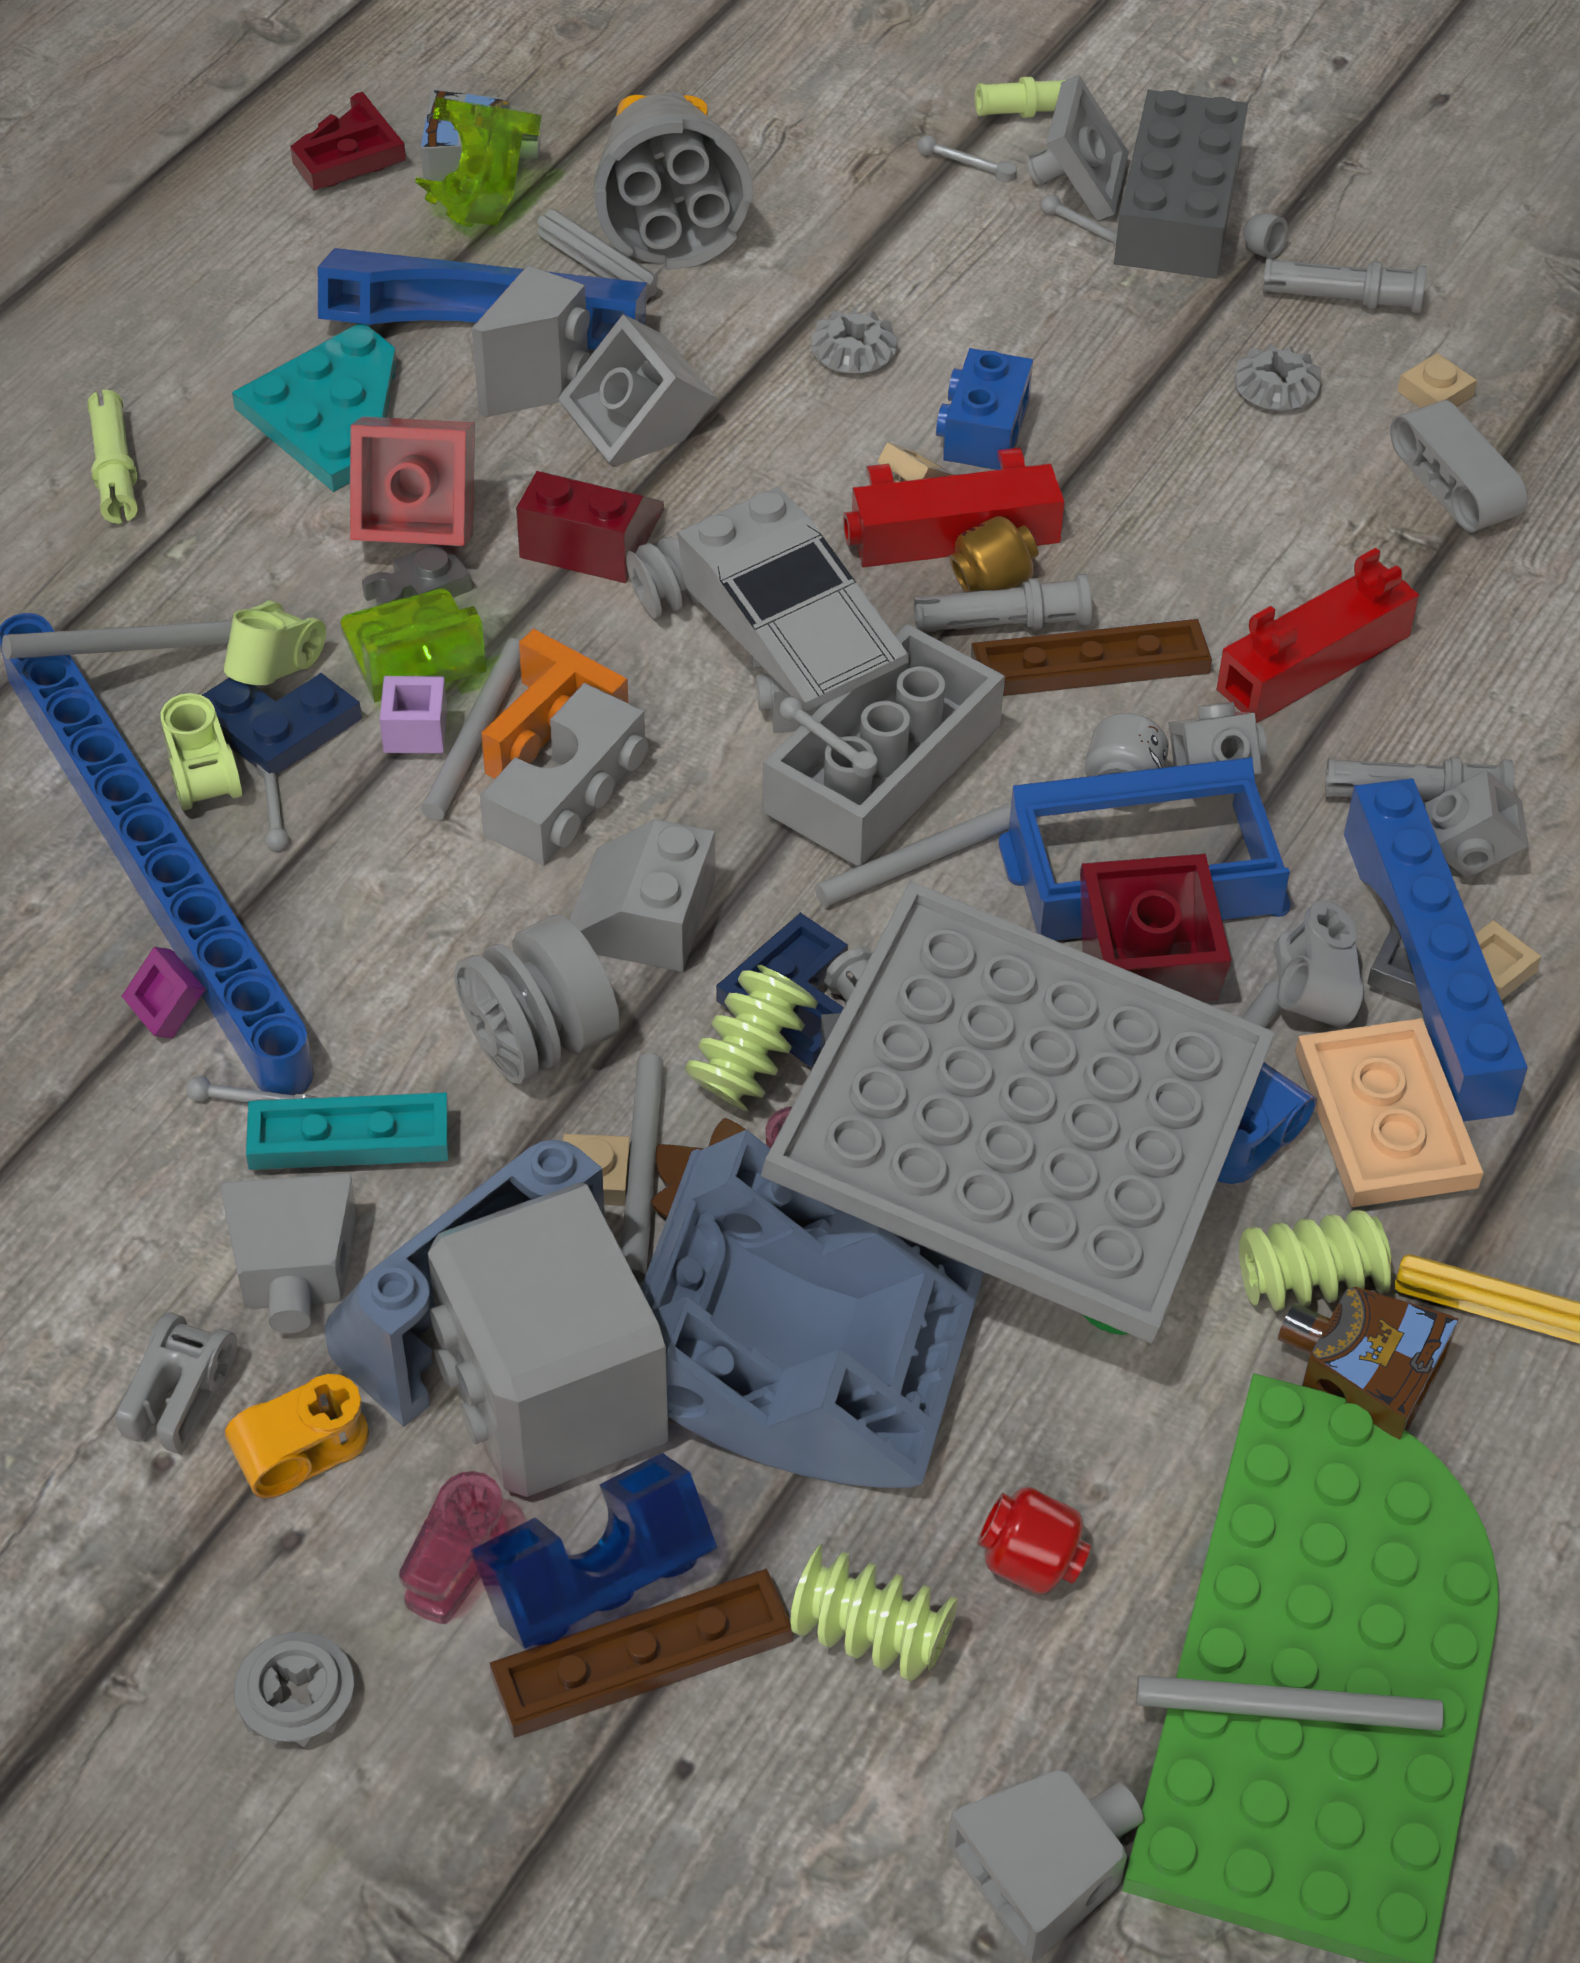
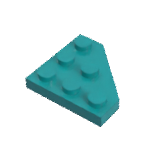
[232,323,397,492]

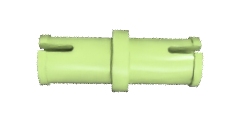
[975,77,1066,118]

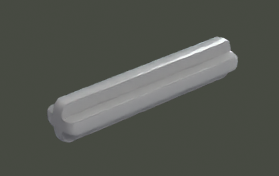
[537,209,658,301]

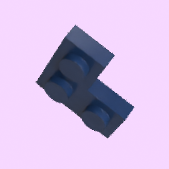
[202,673,362,775]
[716,912,848,1068]

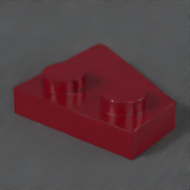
[290,91,406,191]

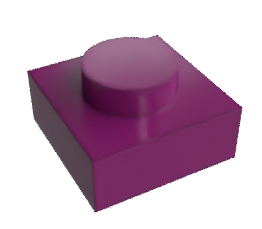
[121,946,205,1039]

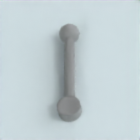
[917,135,1017,182]
[1041,194,1117,248]
[779,697,877,778]
[256,763,289,852]
[186,1076,317,1102]

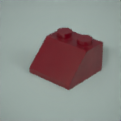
[516,471,664,584]
[1080,853,1231,1002]

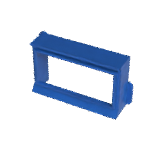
[998,757,1291,941]

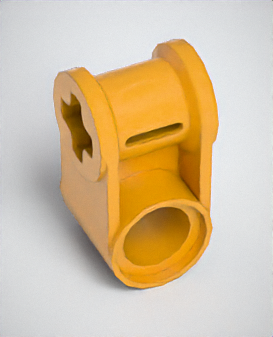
[225,1374,369,1498]

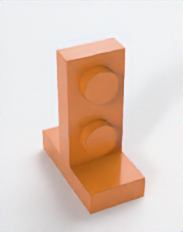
[481,628,629,779]

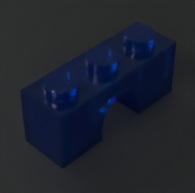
[470,1453,718,1649]

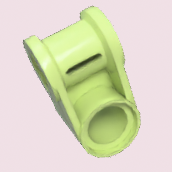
[224,600,326,685]
[160,693,242,811]

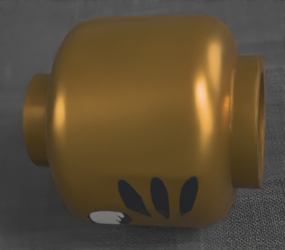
[949,516,1039,592]

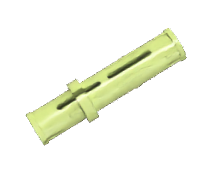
[87,389,138,524]

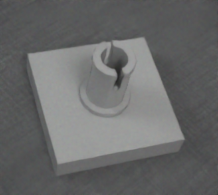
[1027,75,1129,221]

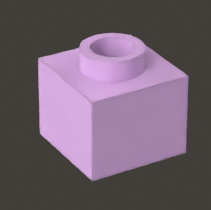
[379,676,447,753]

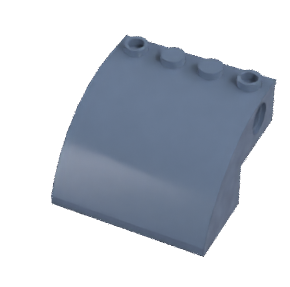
[641,1129,984,1488]

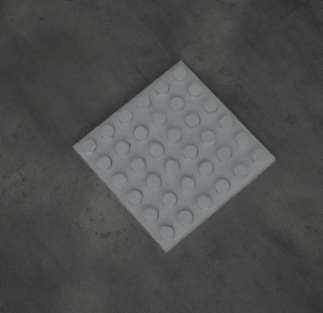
[761,881,1275,1344]

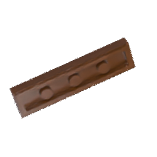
[970,619,1212,696]
[489,1568,793,1738]

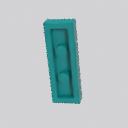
[246,1092,449,1170]

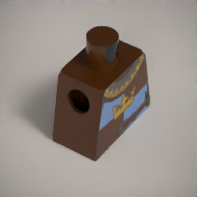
[1278,1287,1459,1440]

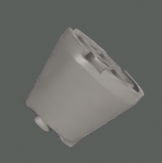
[594,92,753,270]

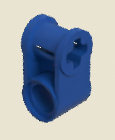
[1217,1062,1317,1184]

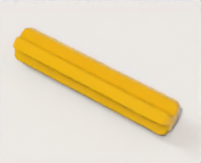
[1395,1254,1580,1344]

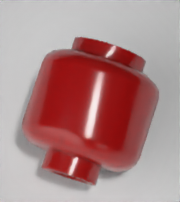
[977,1486,1091,1595]

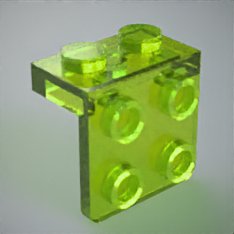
[340,589,486,703]

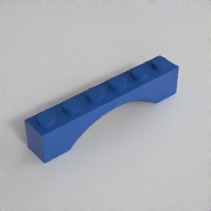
[318,248,647,350]
[1344,778,1528,1122]

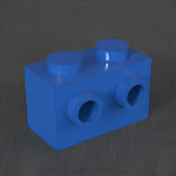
[936,348,1033,470]

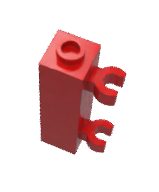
[843,448,1065,568]
[1216,548,1419,723]

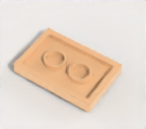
[1295,1018,1483,1208]

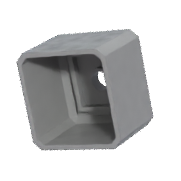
[428,1182,669,1497]

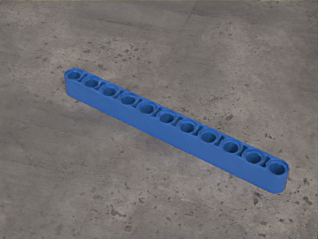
[0,613,314,1095]

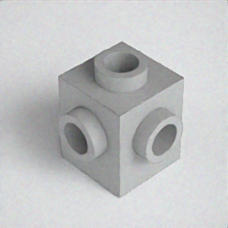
[1168,702,1267,774]
[1425,770,1529,879]

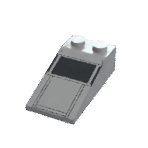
[677,486,909,712]

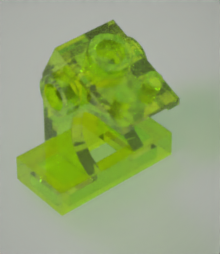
[415,97,542,227]

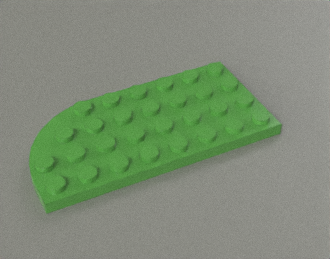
[1122,1373,1499,1963]

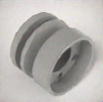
[454,915,619,1084]

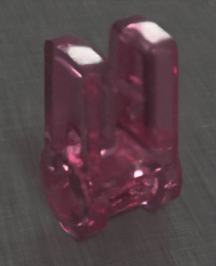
[399,1471,507,1624]

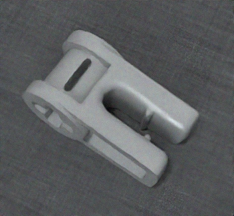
[115,1312,237,1455]

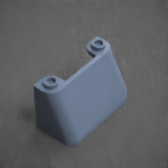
[324,1140,605,1427]

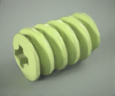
[685,965,818,1111]
[1239,1210,1391,1311]
[790,1544,958,1682]

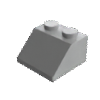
[472,265,591,417]
[558,314,717,466]
[569,819,715,972]

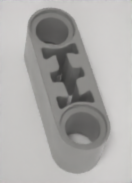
[1390,400,1527,532]

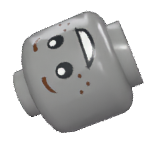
[1085,713,1169,777]

